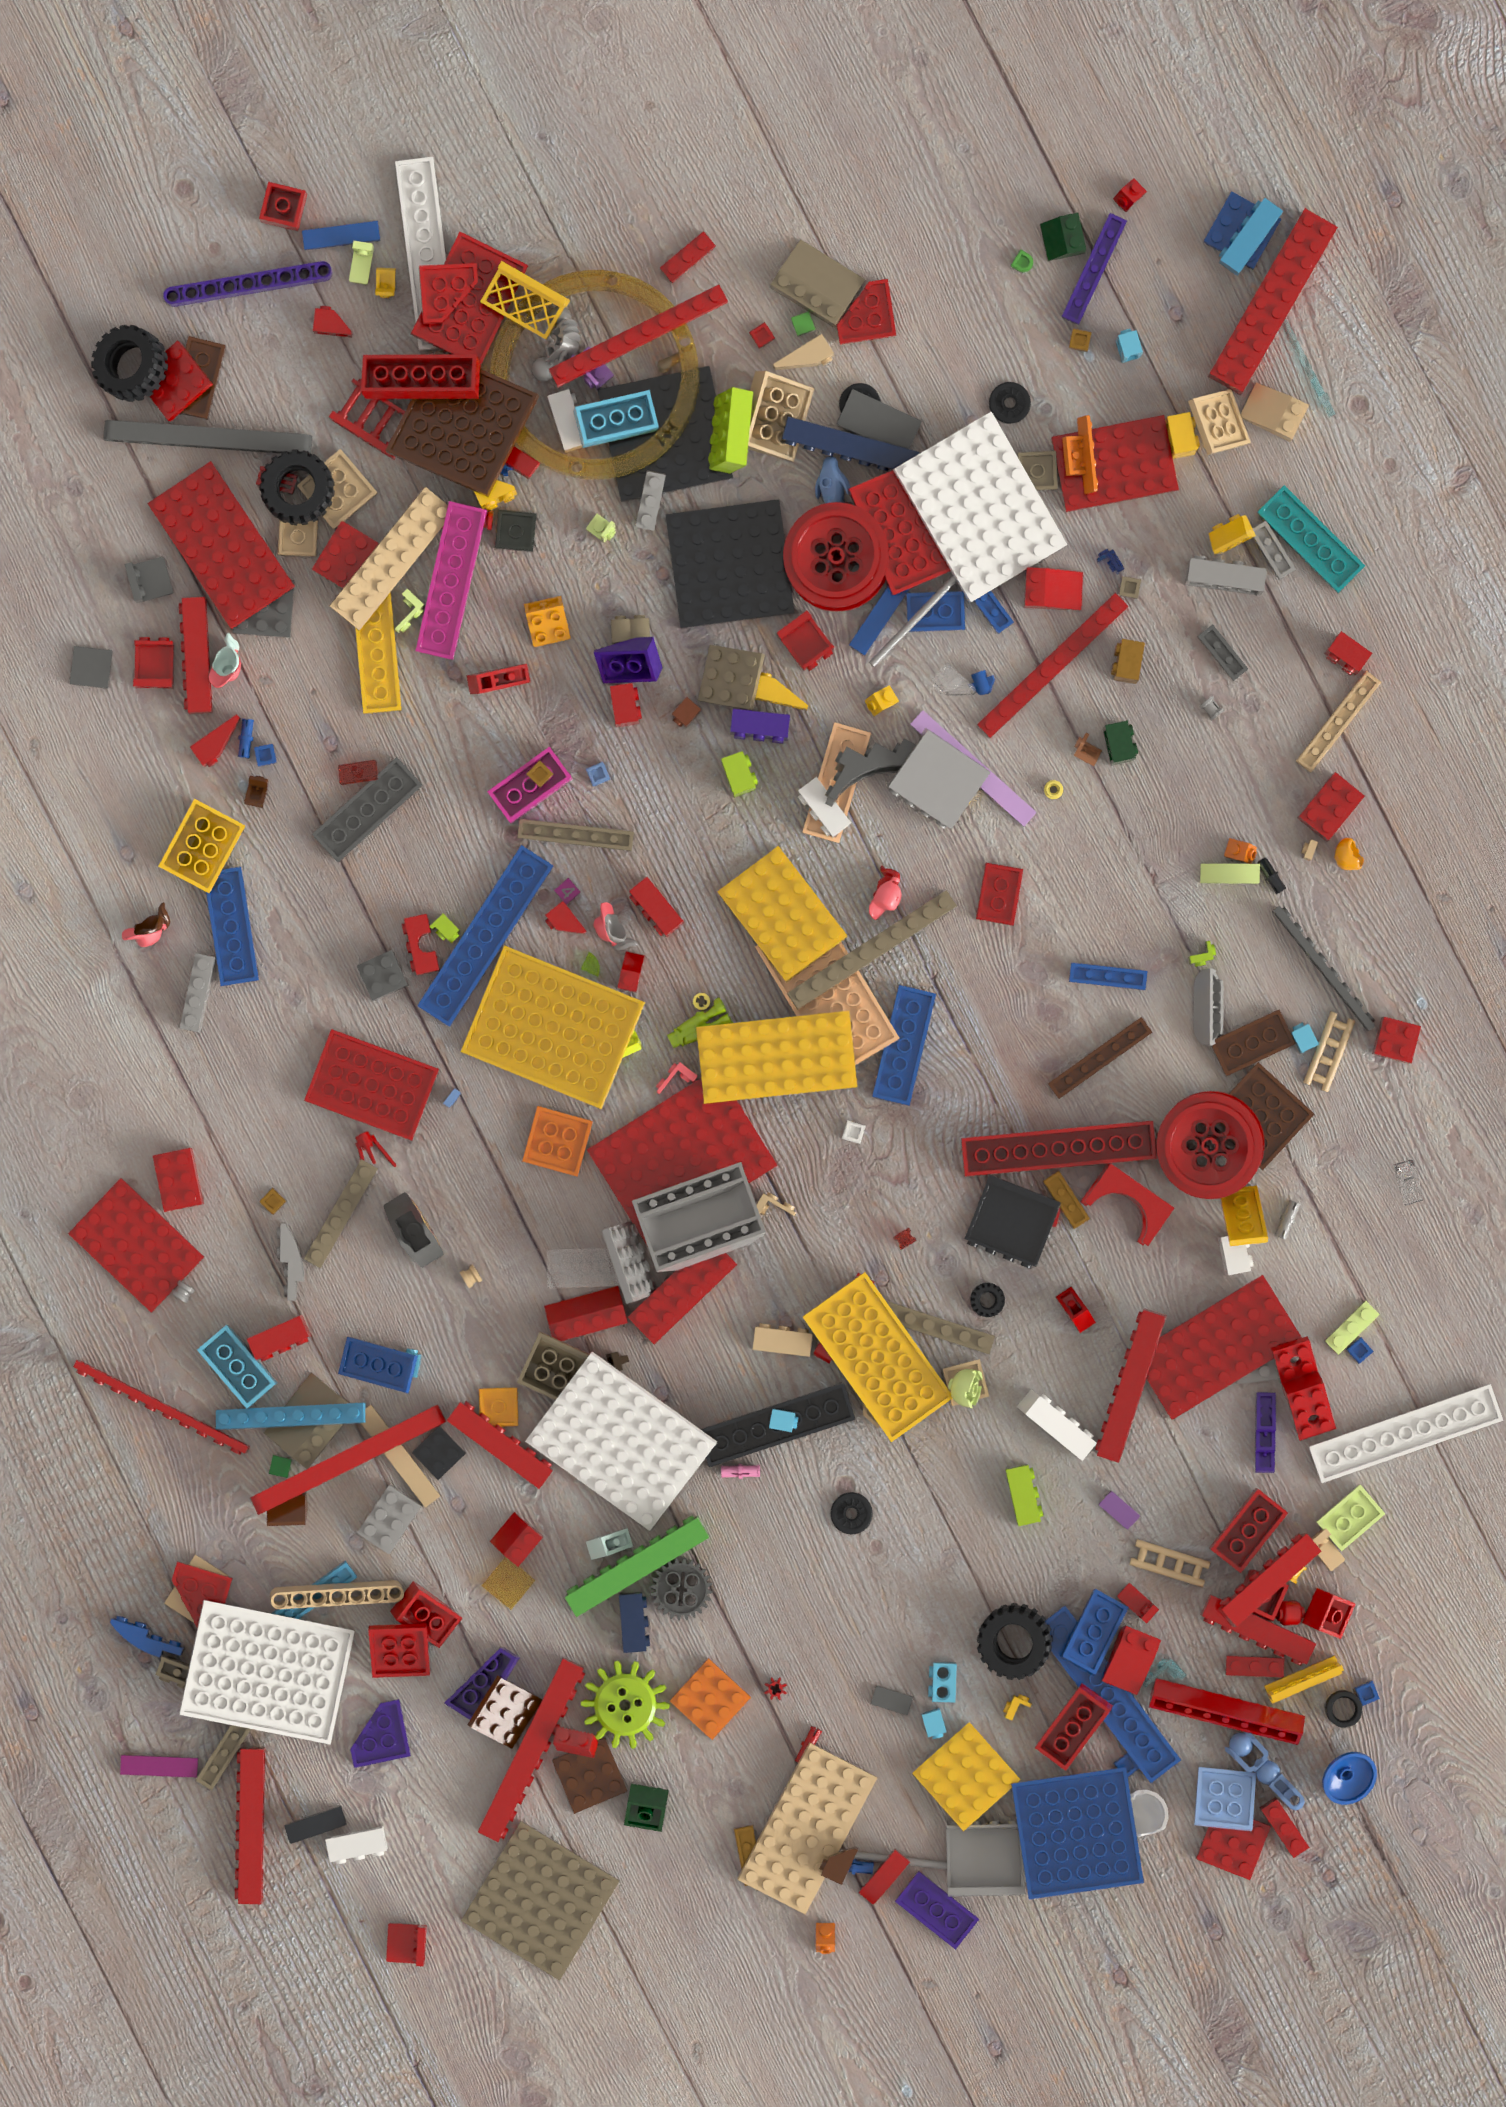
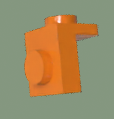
[1224,838,1257,864]
[816,1923,835,1954]

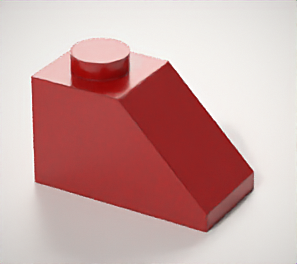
[313,306,353,338]
[545,901,587,934]
[617,951,645,993]
[1056,1286,1096,1333]

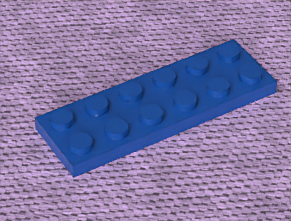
[206,867,259,986]
[872,985,936,1106]

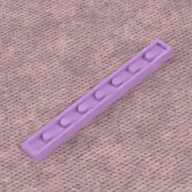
[910,710,1037,827]

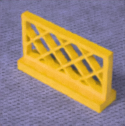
[480,261,570,340]
[1264,1655,1344,1704]

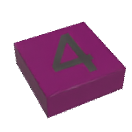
[554,878,581,905]

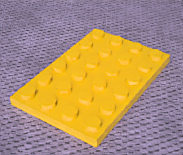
[717,846,848,983]

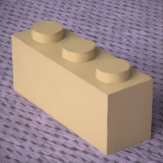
[753,1323,813,1357]

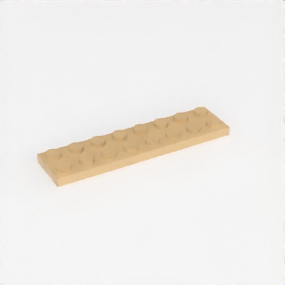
[329,487,448,630]

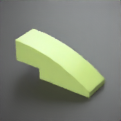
[1200,864,1260,884]

